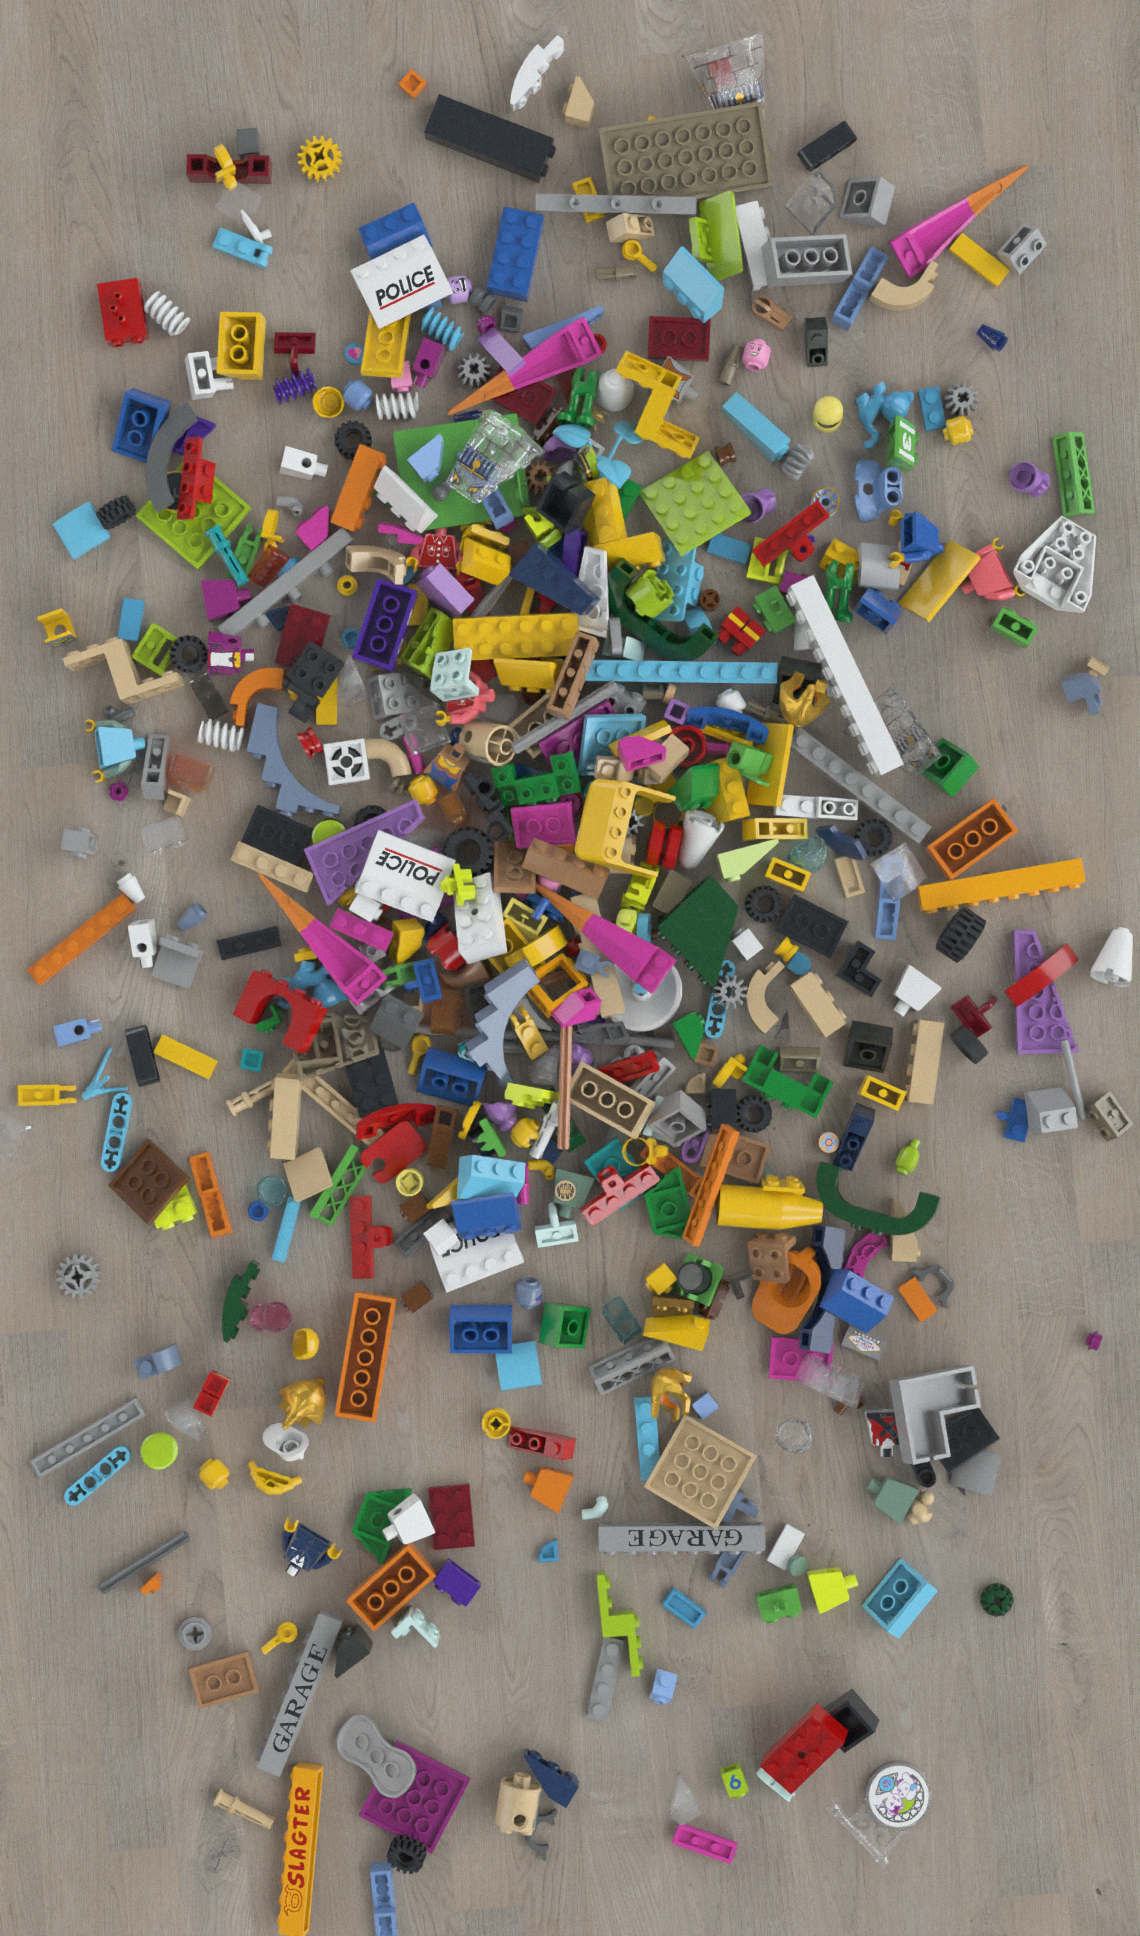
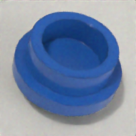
[248,1200,269,1221]

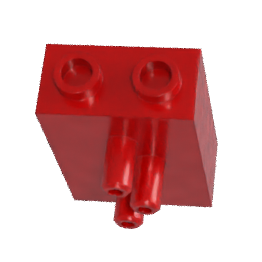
[97,278,149,347]

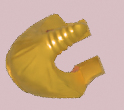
[779,671,830,727]
[651,1367,692,1422]
[278,1377,326,1430]

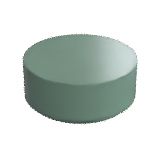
[787,1554,808,1576]

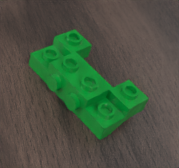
[491,751,583,807]
[742,1044,834,1119]

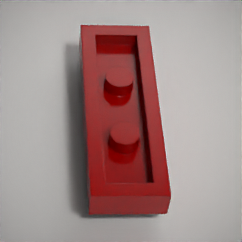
[596,1050,660,1083]

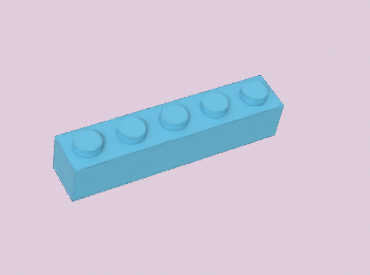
[272,1196,302,1262]

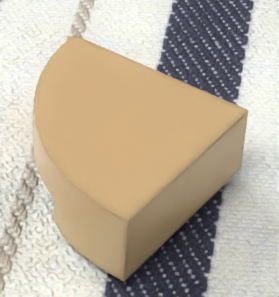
[685,1073,706,1094]

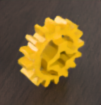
[298,136,342,182]

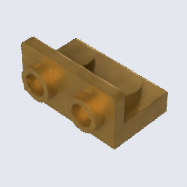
[650,1294,694,1317]

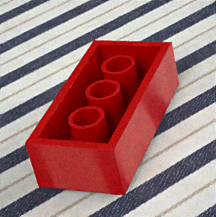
[760,1703,848,1794]

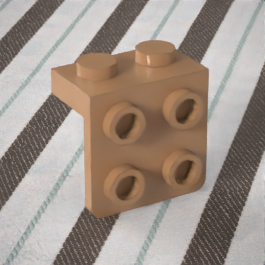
[747,1231,796,1283]

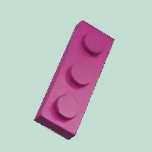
[329,908,394,952]
[672,1821,738,1864]

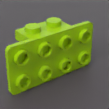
[689,191,743,281]

